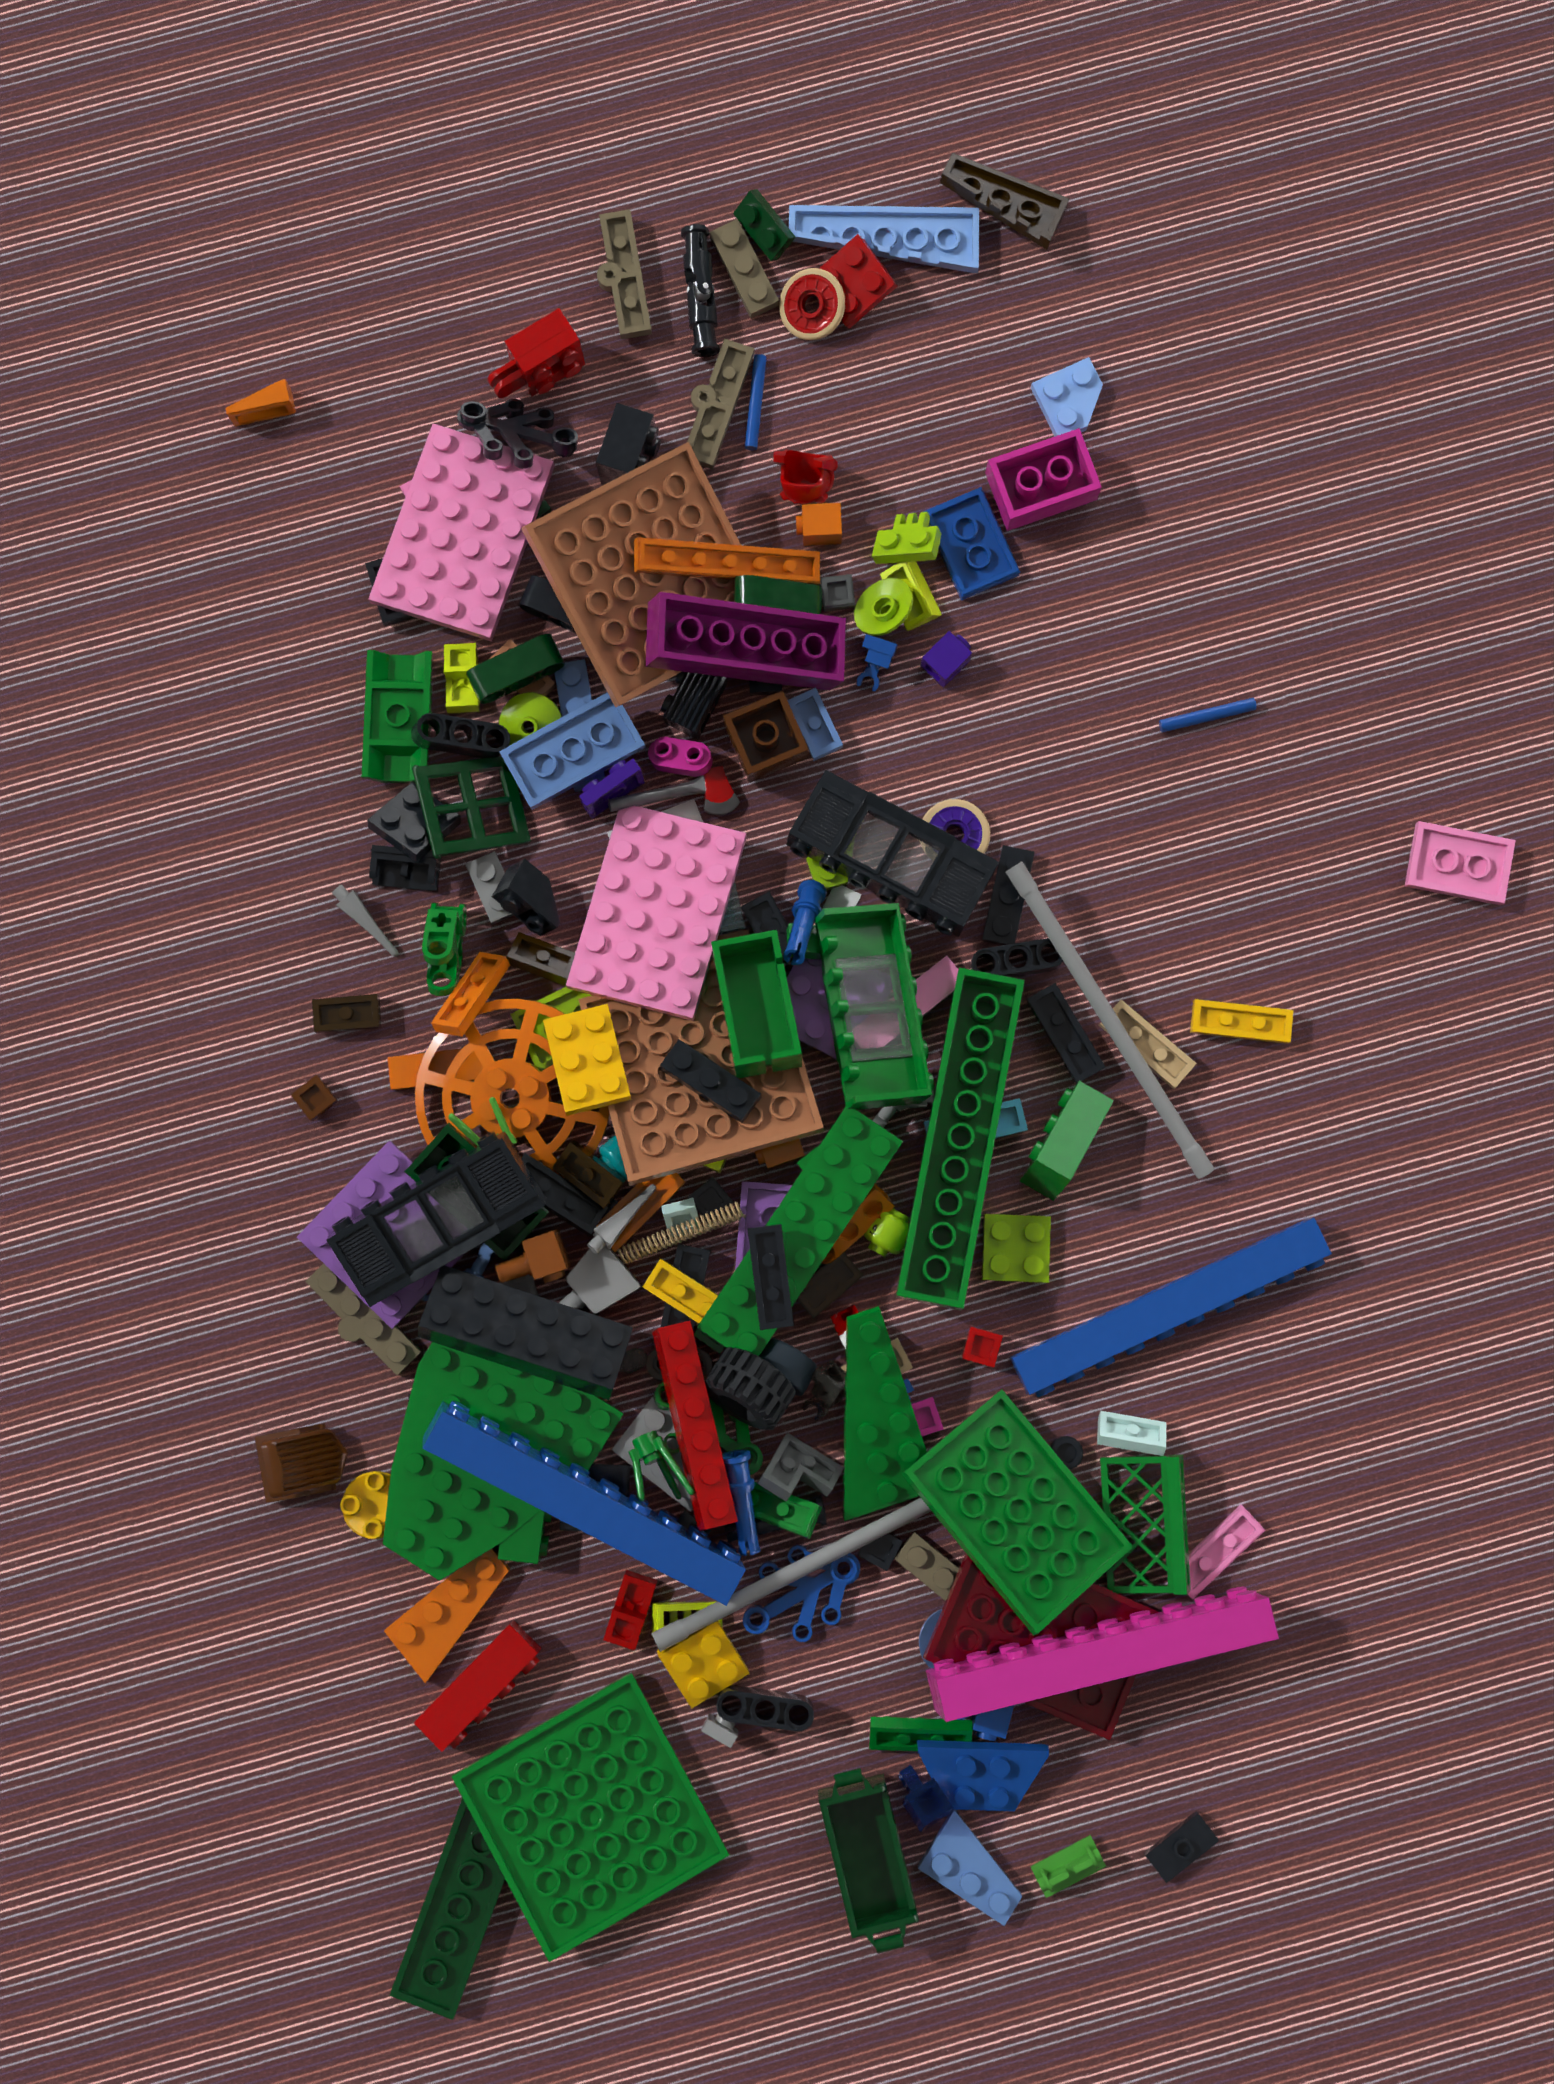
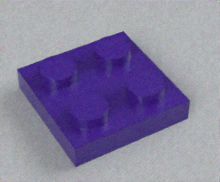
[579,759,645,819]

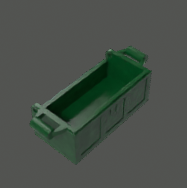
[818,1768,919,1954]

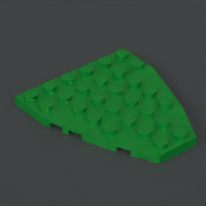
[383,1342,624,1581]

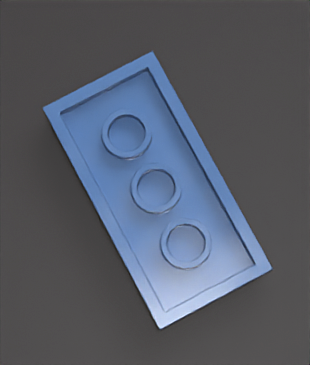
[499,692,646,810]

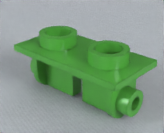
[1030,1835,1106,1898]

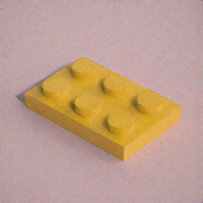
[543,1004,632,1116]

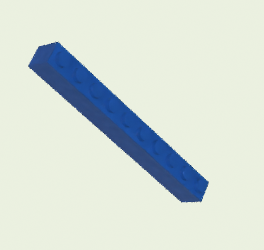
[1010,1218,1332,1397]

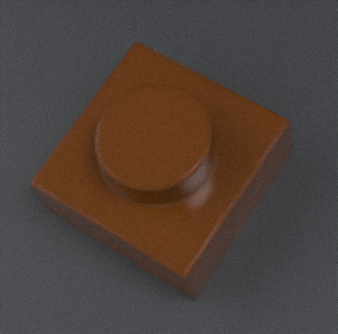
[291,1075,338,1121]

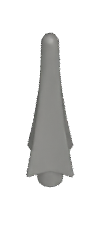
[332,884,398,957]
[587,1184,657,1254]

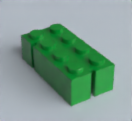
[711,930,802,1079]

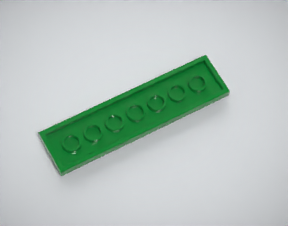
[697,1105,903,1356]

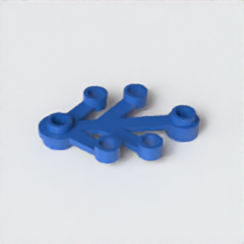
[743,1544,860,1642]

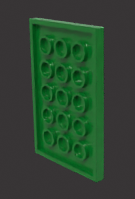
[902,1389,1133,1635]

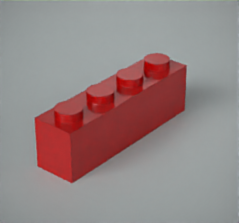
[414,1620,542,1752]

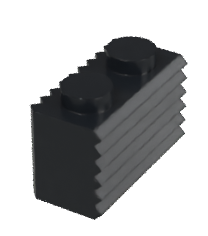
[660,672,727,740]

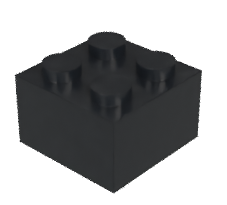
[596,403,661,485]

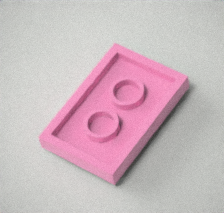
[1405,821,1516,905]

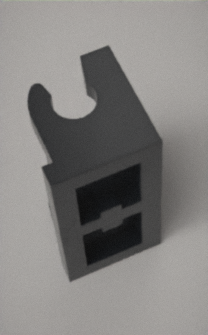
[369,845,442,892]

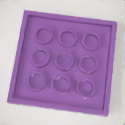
[297,1141,468,1329]

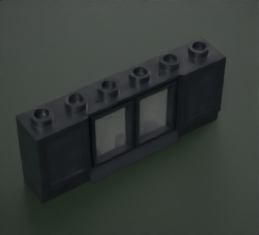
[786,770,999,937]
[326,1131,546,1307]

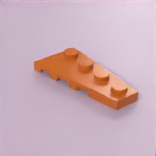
[384,1547,510,1683]

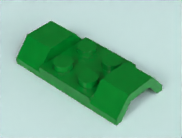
[361,650,433,783]

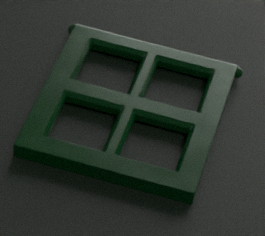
[412,756,531,859]

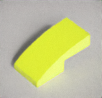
[444,643,480,713]

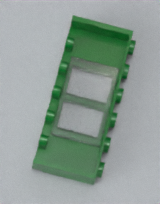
[815,903,934,1110]

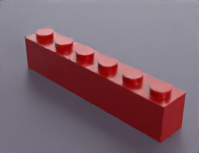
[652,1321,738,1531]

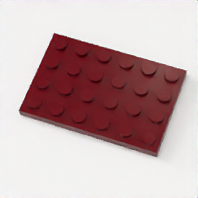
[923,1554,1159,1740]

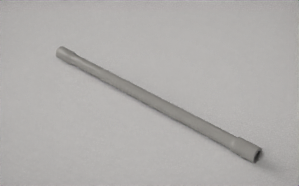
[1006,862,1215,1179]
[651,1498,931,1652]

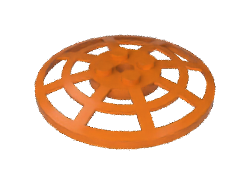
[415,998,610,1180]

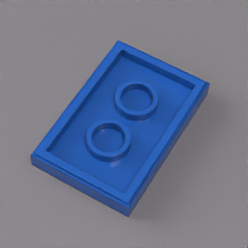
[923,487,1021,601]

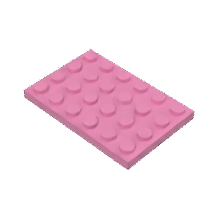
[368,424,555,642]
[566,805,747,1021]

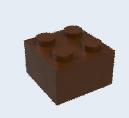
[723,691,809,783]

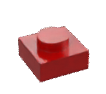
[961,1326,1003,1368]

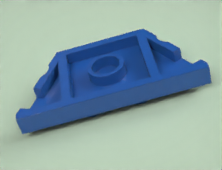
[917,1740,1049,1811]

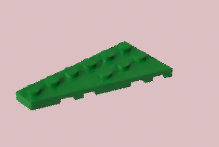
[842,1306,927,1521]

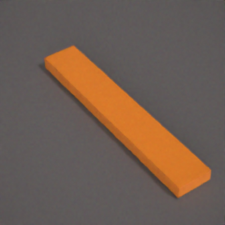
[634,537,820,585]

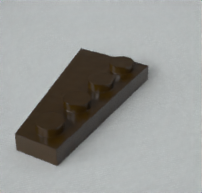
[940,153,1070,250]

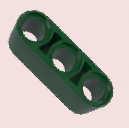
[734,575,822,614]
[466,634,565,704]

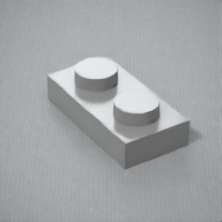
[465,851,514,925]

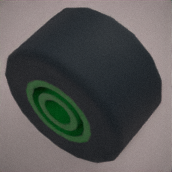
[759,1338,818,1396]

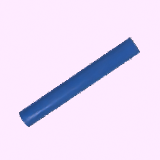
[745,354,767,451]
[1159,698,1257,733]

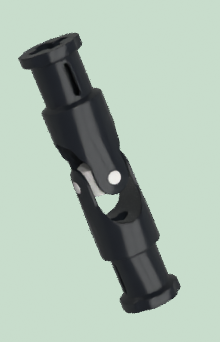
[681,224,720,358]

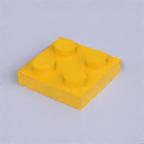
[657,1621,750,1709]

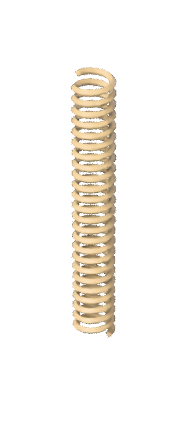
[617,1201,746,1264]

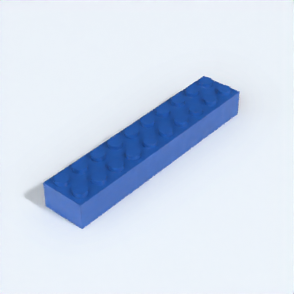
[422,1400,746,1606]

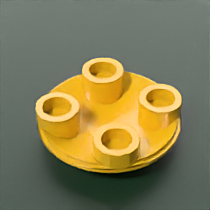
[340,1471,391,1539]

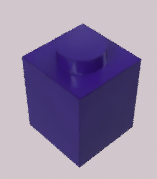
[920,631,972,688]

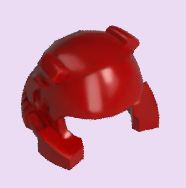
[773,449,838,504]

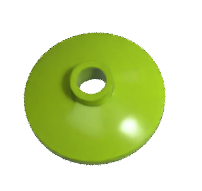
[854,578,913,636]
[499,692,562,746]

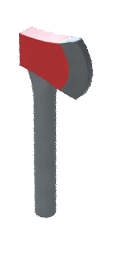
[608,766,740,815]

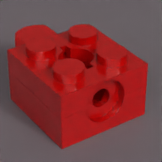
[487,308,585,398]

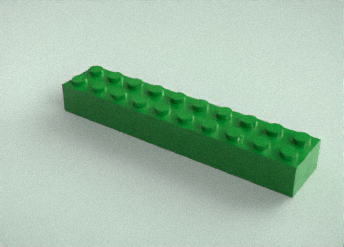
[895,967,1025,1311]

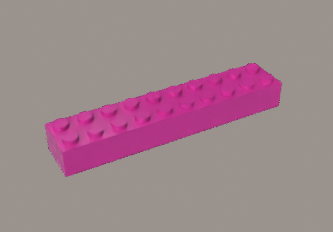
[926,1587,1279,1722]

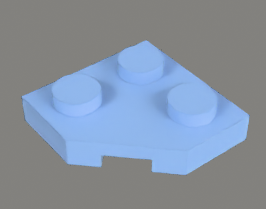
[1030,357,1103,437]

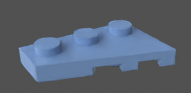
[917,1809,1022,1926]

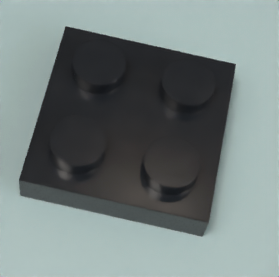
[367,782,461,862]

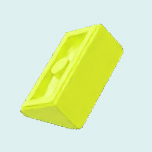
[880,561,942,631]

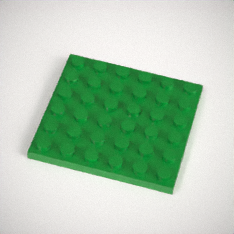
[452,1671,729,1962]

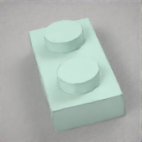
[1097,1411,1166,1456]

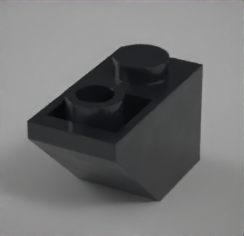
[491,859,560,937]

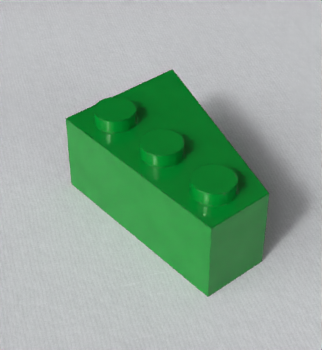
[1020,1080,1114,1201]

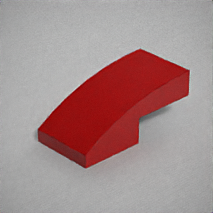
[603,1570,658,1651]

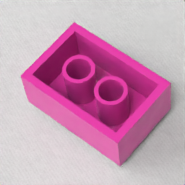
[985,428,1102,531]

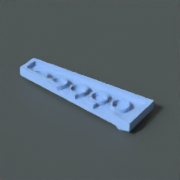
[789,205,979,273]

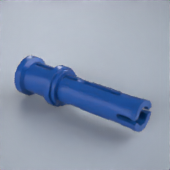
[783,880,827,965]
[722,1450,761,1556]

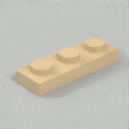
[1098,1000,1197,1089]

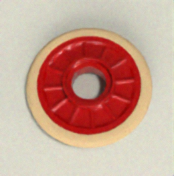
[779,268,845,341]

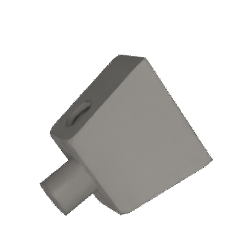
[559,1246,642,1315]

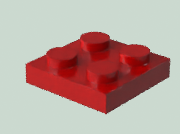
[819,234,898,329]

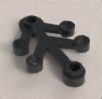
[457,399,578,469]

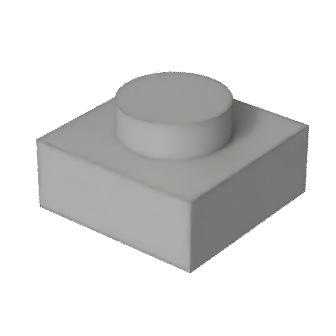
[701,1713,738,1748]

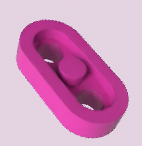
[648,737,713,777]

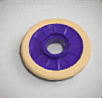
[920,799,990,862]

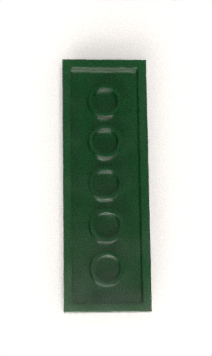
[389,1798,505,2020]

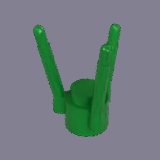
[628,1431,695,1502]

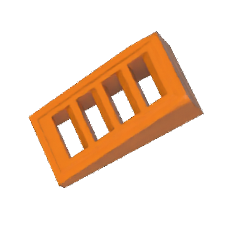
[225,379,296,426]

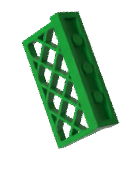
[1100,1454,1191,1595]

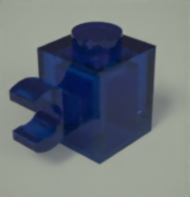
[898,1765,953,1833]

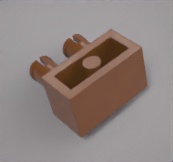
[495,1228,571,1283]

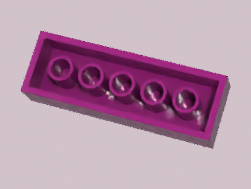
[645,592,846,691]

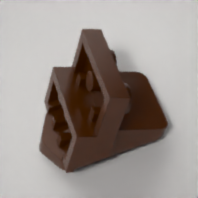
[255,1423,348,1503]

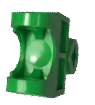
[422,902,467,996]

